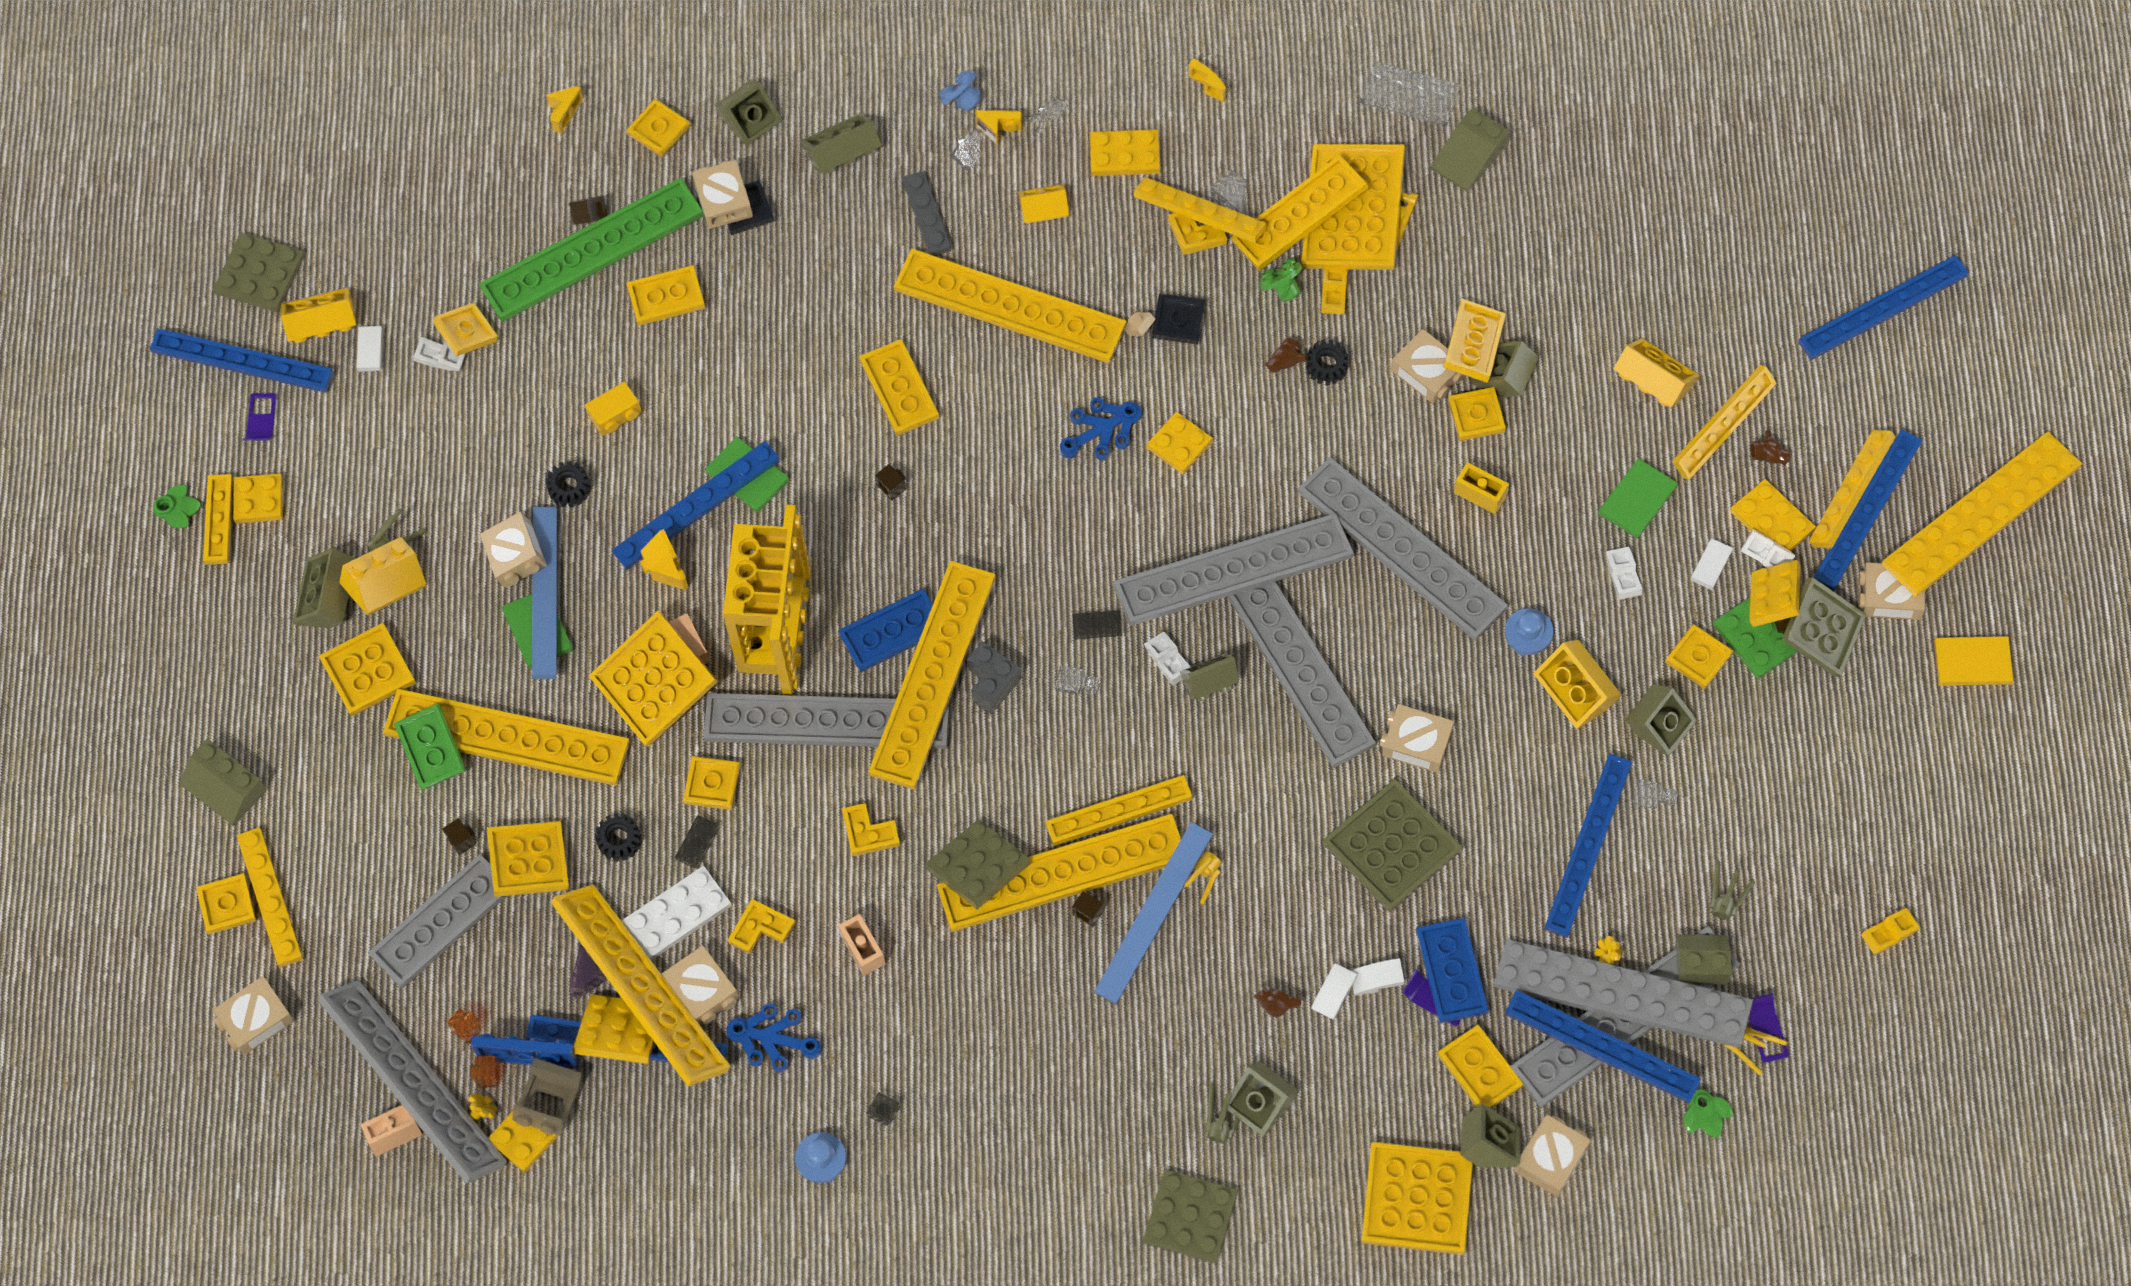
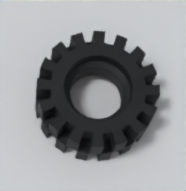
[1306,339,1348,385]
[546,461,591,508]
[595,813,641,862]

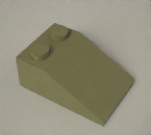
[1430,107,1510,192]

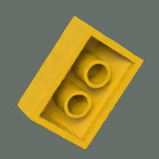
[280,287,356,343]
[1613,338,1700,407]
[339,537,426,616]
[1533,640,1622,729]

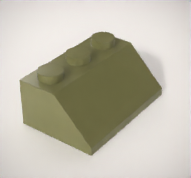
[800,113,882,174]
[293,548,356,628]
[180,739,267,826]

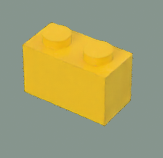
[585,381,642,436]
[1454,462,1509,515]

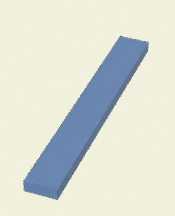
[532,507,557,679]
[1094,822,1213,1005]

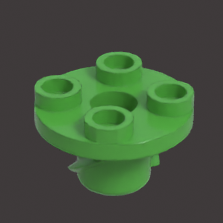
[1259,258,1302,301]

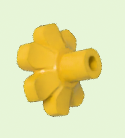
[1594,936,1623,965]
[468,1093,498,1120]

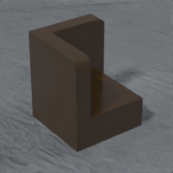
[569,196,608,225]

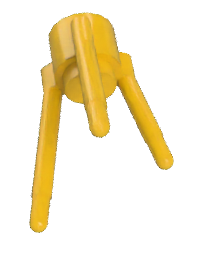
[1184,851,1221,904]
[1725,1027,1787,1075]

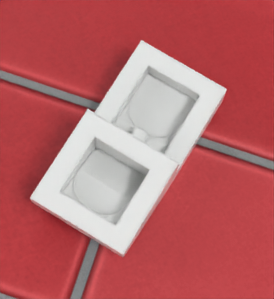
[413,337,465,371]
[1741,529,1795,568]
[1606,547,1642,600]
[1144,632,1190,685]
[1351,958,1404,996]
[1311,963,1358,1020]

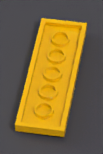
[1231,155,1368,271]

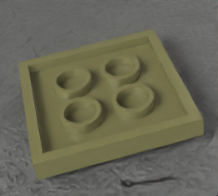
[213,232,305,313]
[1782,577,1866,677]
[925,819,1030,910]
[1143,1169,1238,1264]

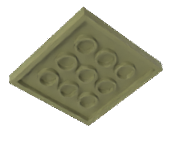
[1322,779,1463,913]

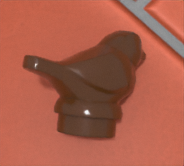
[1265,338,1308,373]
[1750,430,1791,466]
[1254,989,1302,1017]

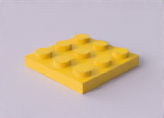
[319,623,416,717]
[487,821,569,897]
[574,994,655,1064]

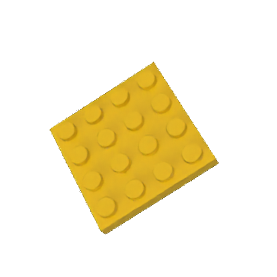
[589,611,718,747]
[1361,1142,1472,1255]

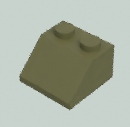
[715,80,782,146]
[1471,341,1539,397]
[1180,654,1239,702]
[1625,684,1697,756]
[1676,934,1731,985]
[1227,1061,1299,1136]
[1461,1103,1521,1168]

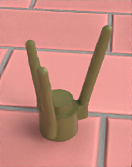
[366,509,427,551]
[1709,861,1755,920]
[1205,1083,1240,1143]

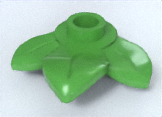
[153,485,201,529]
[1684,1090,1733,1138]

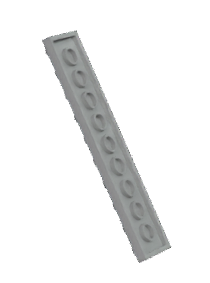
[1298,457,1508,641]
[1113,513,1354,626]
[1227,582,1376,768]
[704,693,949,749]
[1510,926,1740,1108]
[1494,939,1753,1048]
[318,980,507,1184]

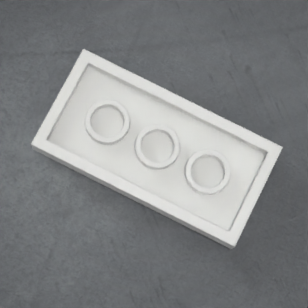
[622,866,732,961]

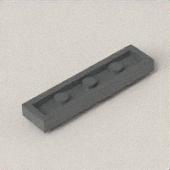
[902,171,951,256]

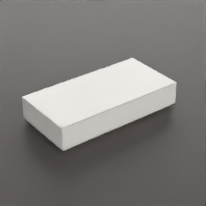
[356,326,383,372]
[1691,538,1733,590]

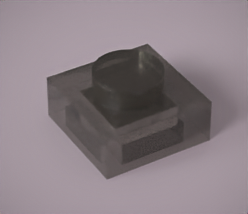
[866,1092,901,1127]

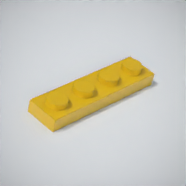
[203,474,233,565]

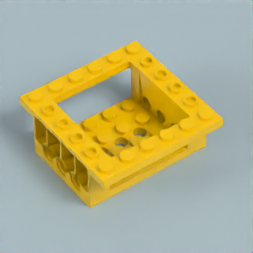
[723,505,812,696]

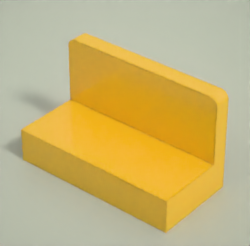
[1018,184,1069,223]

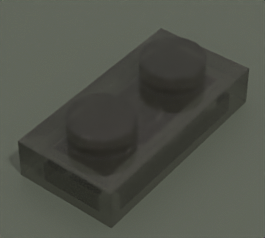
[1072,610,1122,640]
[675,815,720,870]

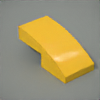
[1188,58,1226,103]
[1321,268,1347,314]
[1861,908,1920,955]

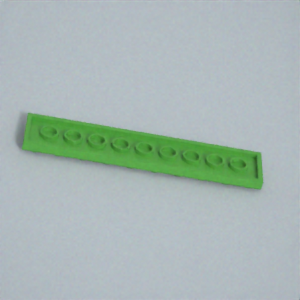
[479,178,704,322]

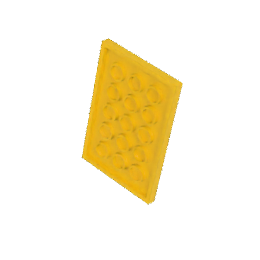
[1301,144,1405,270]

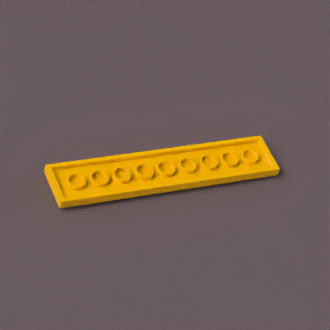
[894,248,1127,364]
[1881,432,2082,598]
[868,560,996,790]
[383,689,630,786]
[937,814,1181,932]
[551,884,730,1087]

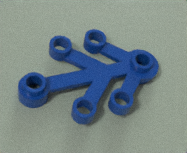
[1060,397,1141,461]
[726,1003,822,1073]

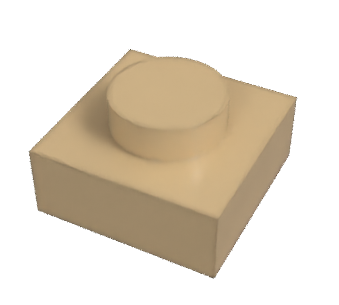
[1124,312,1155,336]

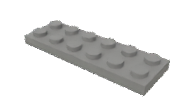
[368,854,506,989]

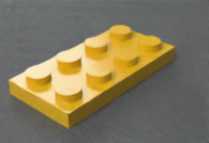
[1443,299,1506,383]
[859,339,939,436]

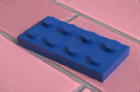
[838,589,933,673]
[1416,918,1489,1024]
[471,1034,579,1069]

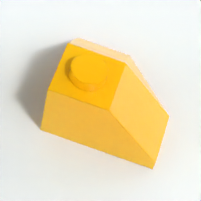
[639,529,688,590]

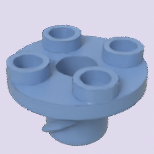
[939,70,981,111]
[1505,608,1553,656]
[795,1132,846,1183]

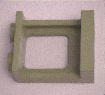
[512,1058,582,1136]

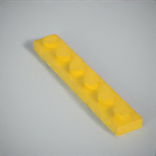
[1134,177,1266,243]
[1672,365,1777,480]
[1809,430,1895,549]
[1045,775,1192,846]
[236,827,303,968]

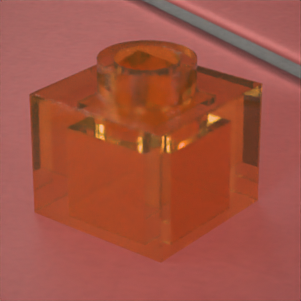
[446,1008,482,1045]
[470,1056,499,1088]

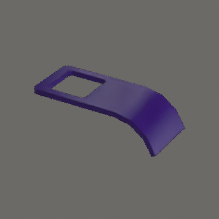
[243,393,276,441]
[1402,969,1462,1027]
[1749,993,1789,1063]

